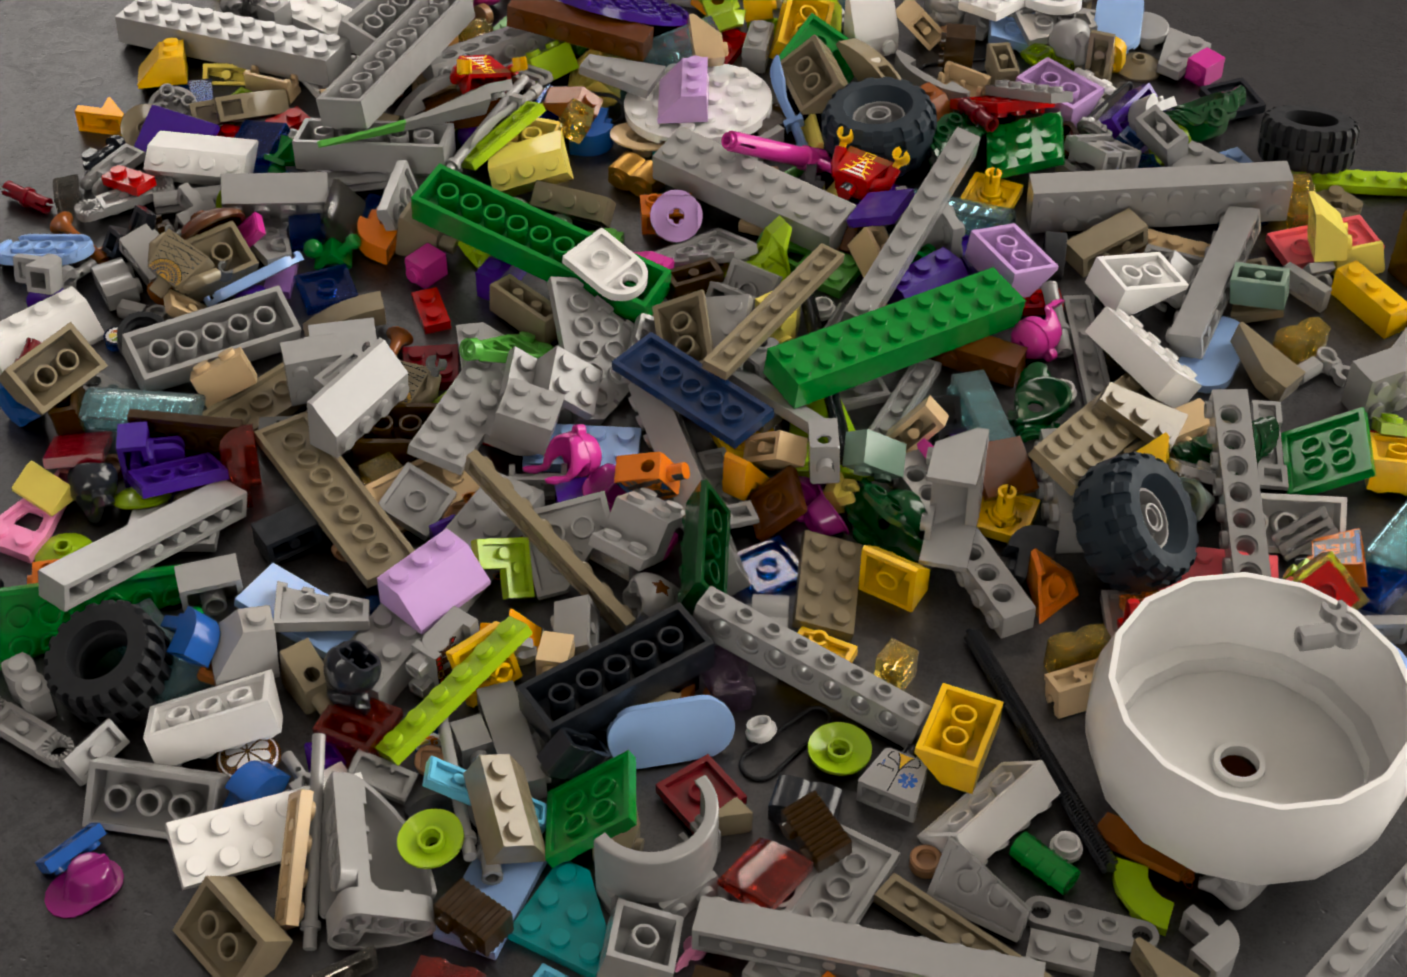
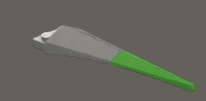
[317,79,514,148]

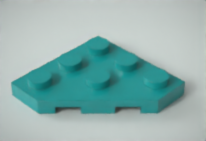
[508,861,607,977]

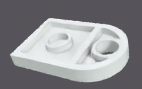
[562,227,648,301]

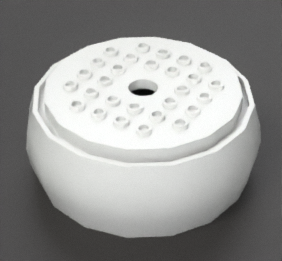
[1085,572,1407,886]

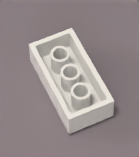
[1085,306,1202,408]

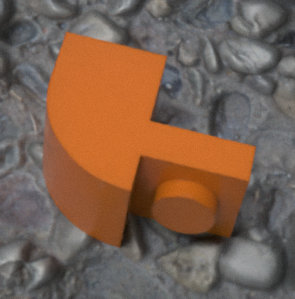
[357,208,397,265]

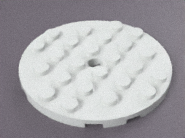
[624,63,772,144]

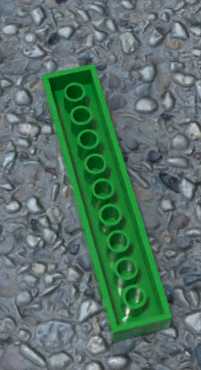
[411,163,672,323]
[763,267,1026,409]

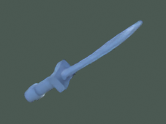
[770,55,809,146]

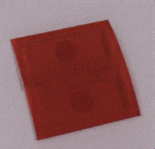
[717,838,813,910]

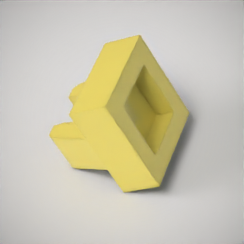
[823,472,860,513]

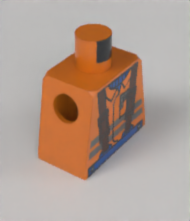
[614,452,690,500]
[1295,528,1368,588]

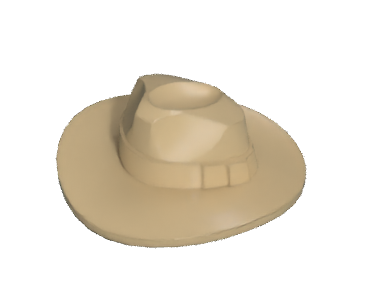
[610,123,666,158]

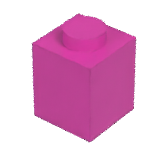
[1184,47,1225,86]
[405,243,448,289]

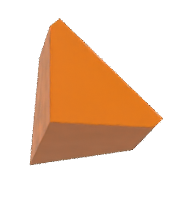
[1026,548,1079,625]

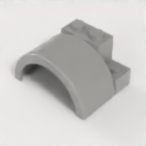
[594,775,721,918]

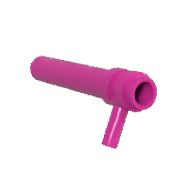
[721,131,831,174]

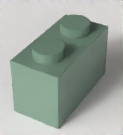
[1230,262,1290,310]
[842,429,907,483]

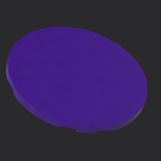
[559,0,689,26]

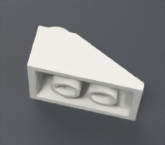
[843,0,899,56]
[1085,252,1189,315]

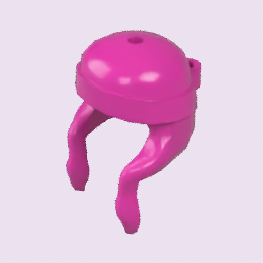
[1011,299,1065,362]
[523,424,602,485]

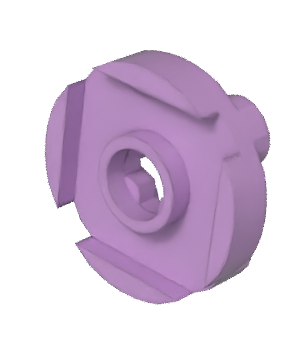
[650,190,703,243]

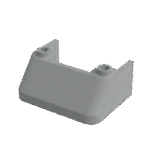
[918,427,990,572]

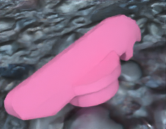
[674,936,707,973]

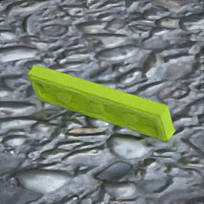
[461,101,546,170]

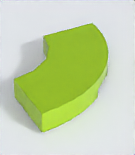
[1112,857,1174,936]

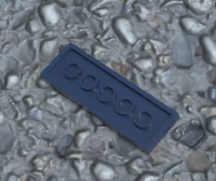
[611,332,774,449]

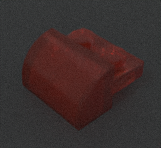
[219,424,262,508]
[312,697,404,757]

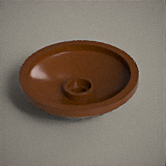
[181,207,246,240]

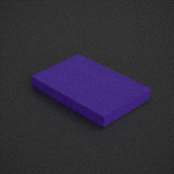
[134,104,220,153]
[125,452,229,499]

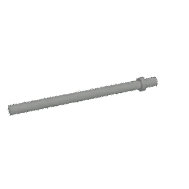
[445,74,529,171]
[437,717,477,862]
[300,733,326,951]

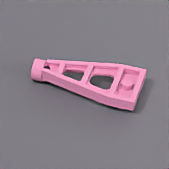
[0,467,72,564]

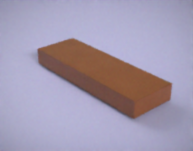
[1097,812,1189,882]

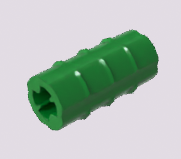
[1009,831,1081,895]

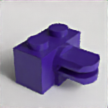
[116,422,185,488]

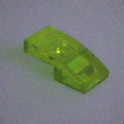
[1020,42,1075,71]

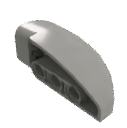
[319,771,437,950]

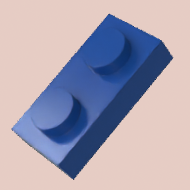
[35,823,107,875]

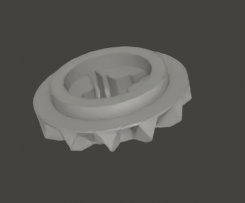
[1077,116,1114,139]

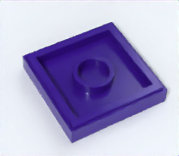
[846,188,915,228]

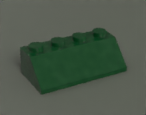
[677,479,731,616]

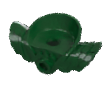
[1164,84,1246,143]
[924,113,987,174]
[1007,362,1072,443]
[1171,416,1279,475]
[844,476,925,563]

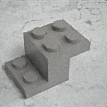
[895,186,965,258]
[705,258,783,311]
[499,345,602,420]
[588,487,685,571]

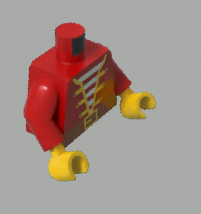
[449,53,528,94]
[831,126,910,200]

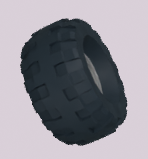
[822,77,937,178]
[1072,452,1199,594]

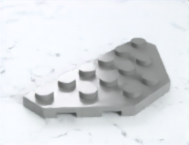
[547,277,634,425]

